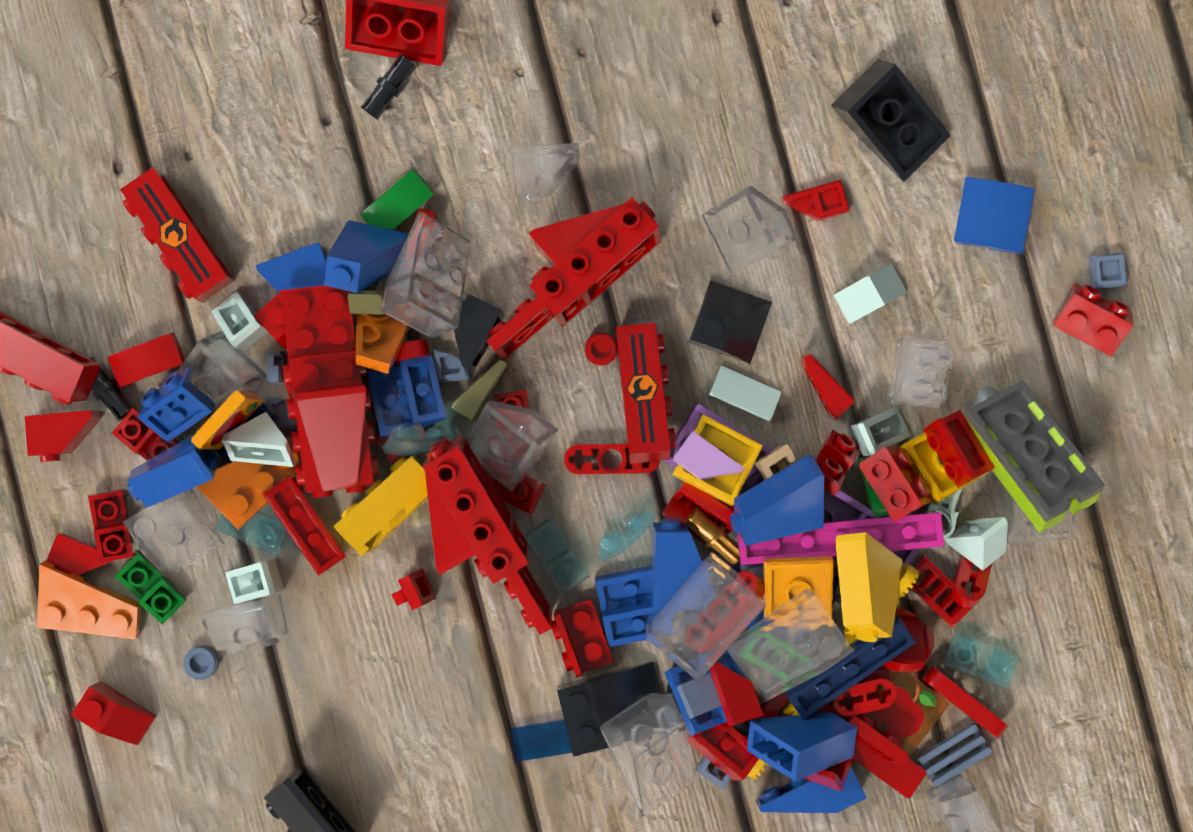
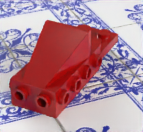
[486,197,661,361]
[279,285,379,498]
[422,434,553,635]

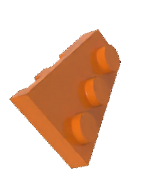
[356,290,420,374]
[196,437,301,531]
[37,560,142,639]

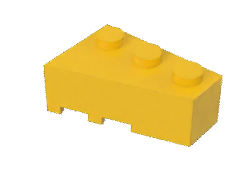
[333,456,428,557]

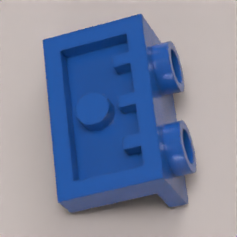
[137,366,215,443]

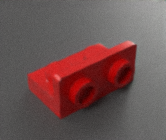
[552,598,614,677]

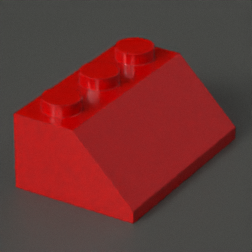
[345,0,452,66]

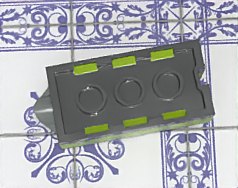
[965,380,1105,533]

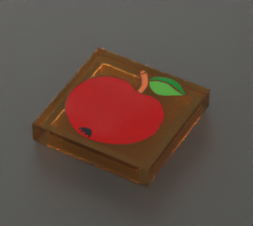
[856,670,950,757]

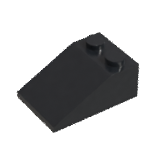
[831,59,951,182]
[557,661,669,757]

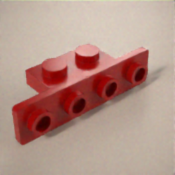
[813,702,926,799]

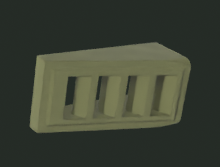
[348,275,392,315]
[450,359,508,421]

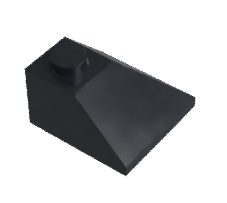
[688,280,772,364]
[451,294,505,373]

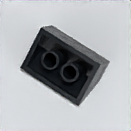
[264,765,356,832]

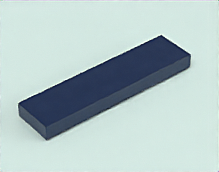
[783,613,916,720]

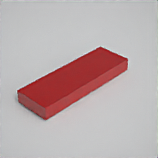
[261,474,346,576]

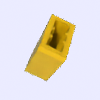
[836,532,903,642]

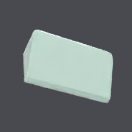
[708,365,782,422]

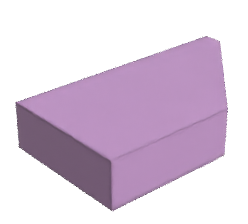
[672,431,744,480]

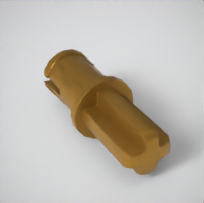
[684,508,740,564]

